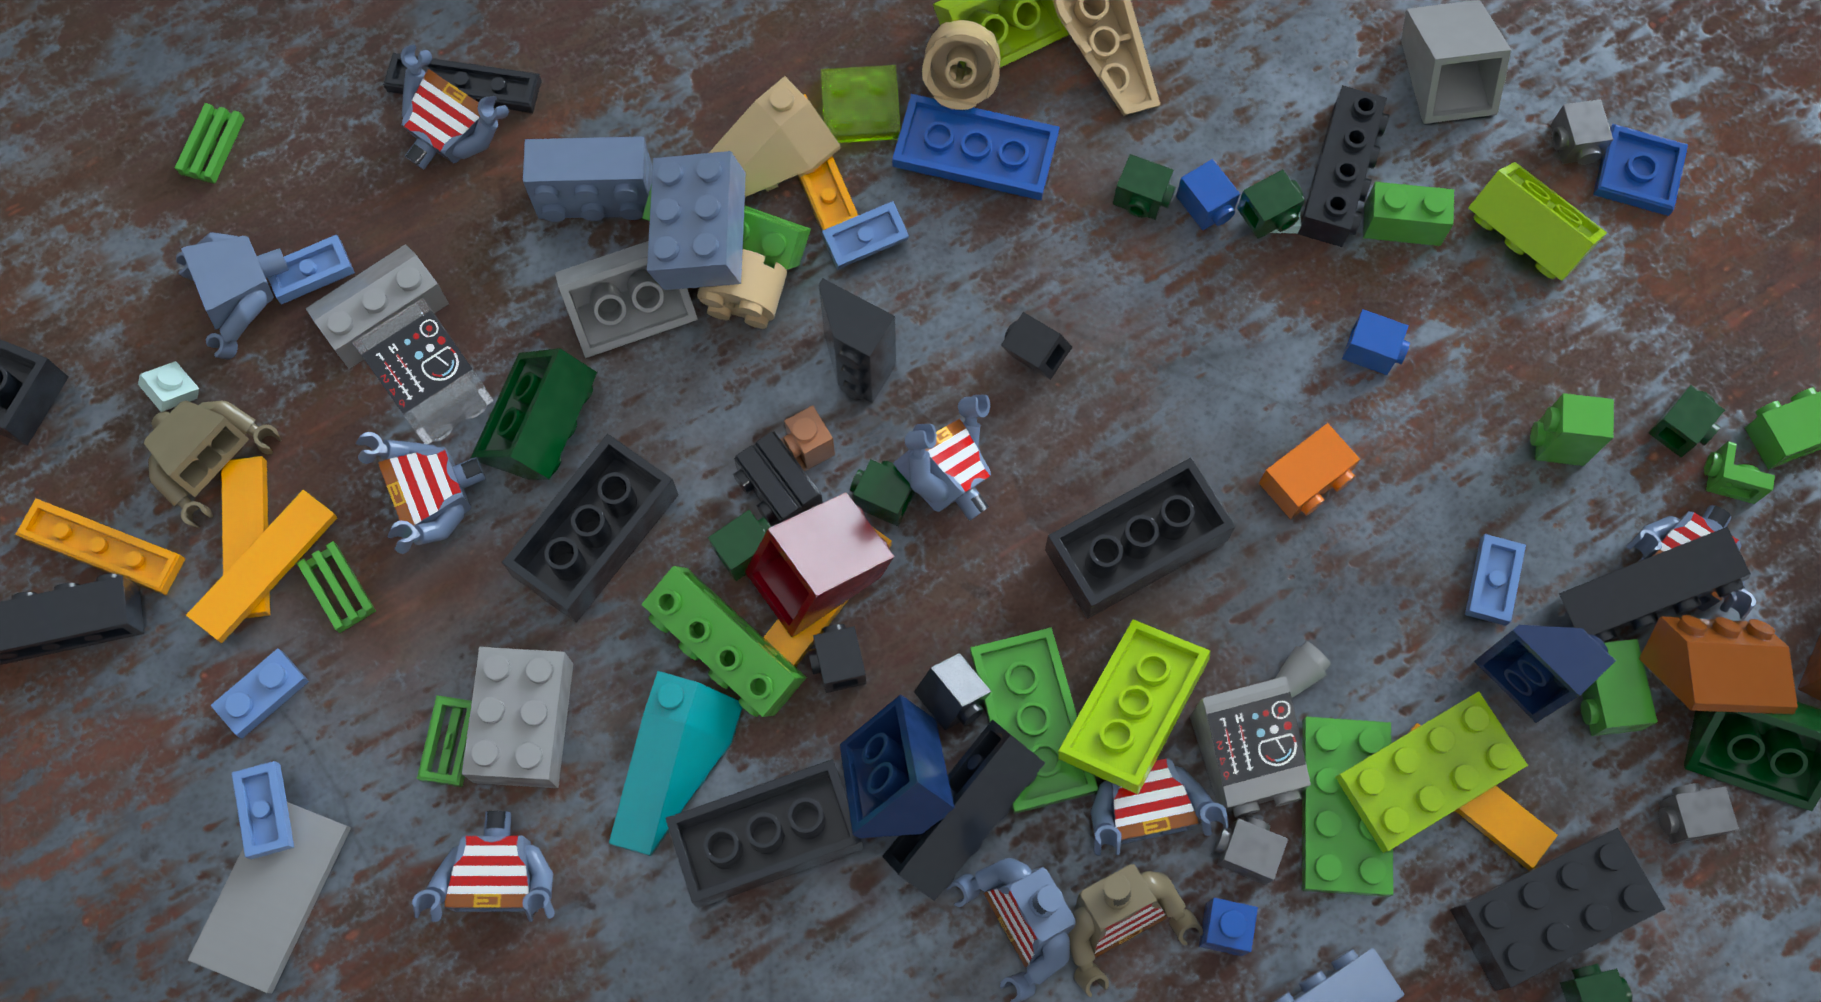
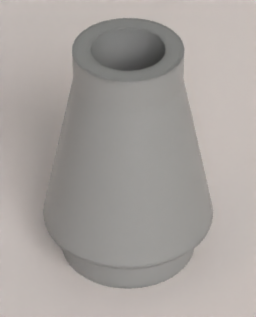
[1275,641,1331,698]

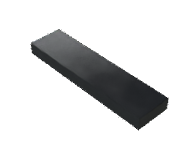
[383,53,542,113]

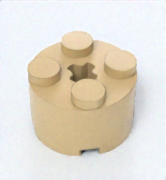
[922,20,1000,110]
[697,249,787,329]

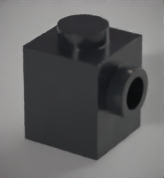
[1001,312,1072,380]
[808,624,867,693]
[914,653,991,730]

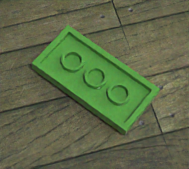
[970,627,1098,814]
[1302,717,1394,897]

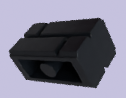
[733,431,823,525]

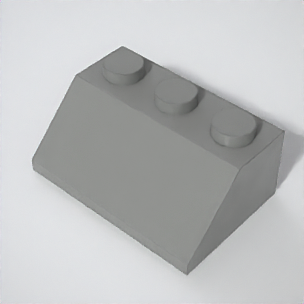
[555,241,698,358]
[306,244,449,369]

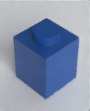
[1176,159,1240,231]
[1342,309,1410,375]
[1199,898,1258,956]

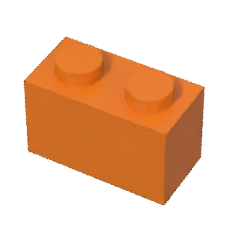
[1259,423,1361,520]

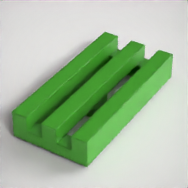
[175,103,245,184]
[297,541,376,633]
[417,695,472,788]

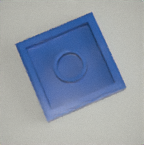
[1593,124,1688,216]

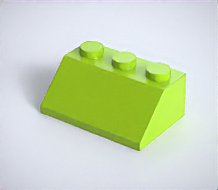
[933,0,1070,68]
[1468,162,1607,281]

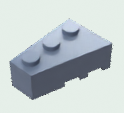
[1273,948,1405,1002]

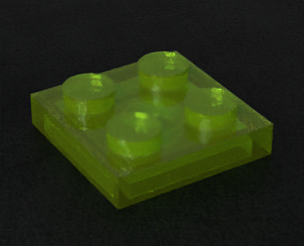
[821,65,901,143]

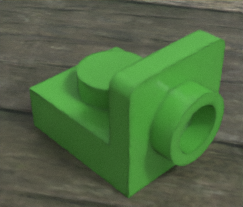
[1704,441,1775,504]

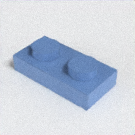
[821,201,909,270]
[268,234,355,304]
[1465,534,1526,626]
[211,648,309,739]
[232,761,295,859]

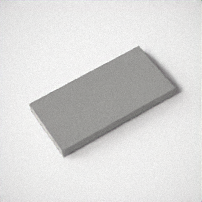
[188,802,351,994]

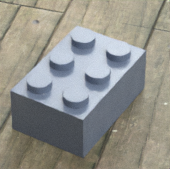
[523,137,653,222]
[647,151,746,290]

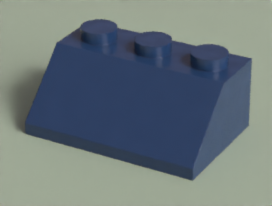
[1474,625,1616,723]
[840,694,955,839]

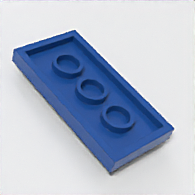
[892,94,1060,200]

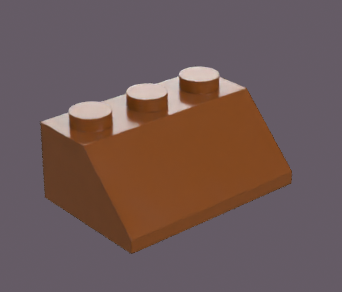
[1639,615,1798,714]

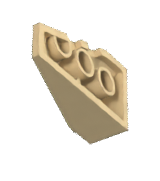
[1053,0,1160,116]
[709,76,841,197]

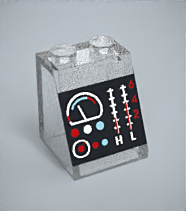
[353,298,493,444]

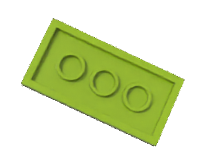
[1058,619,1210,794]
[1335,691,1528,853]

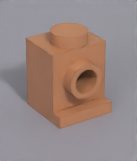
[780,405,835,471]

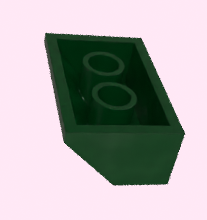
[470,348,598,480]
[1684,702,1821,811]

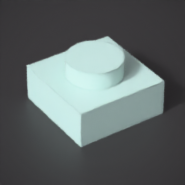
[138,361,199,412]

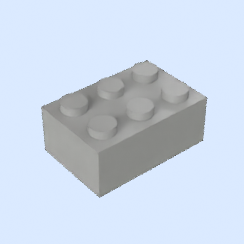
[462,647,573,788]

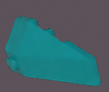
[609,671,743,856]

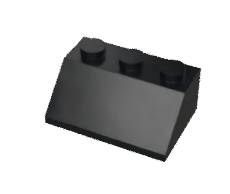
[819,278,896,403]

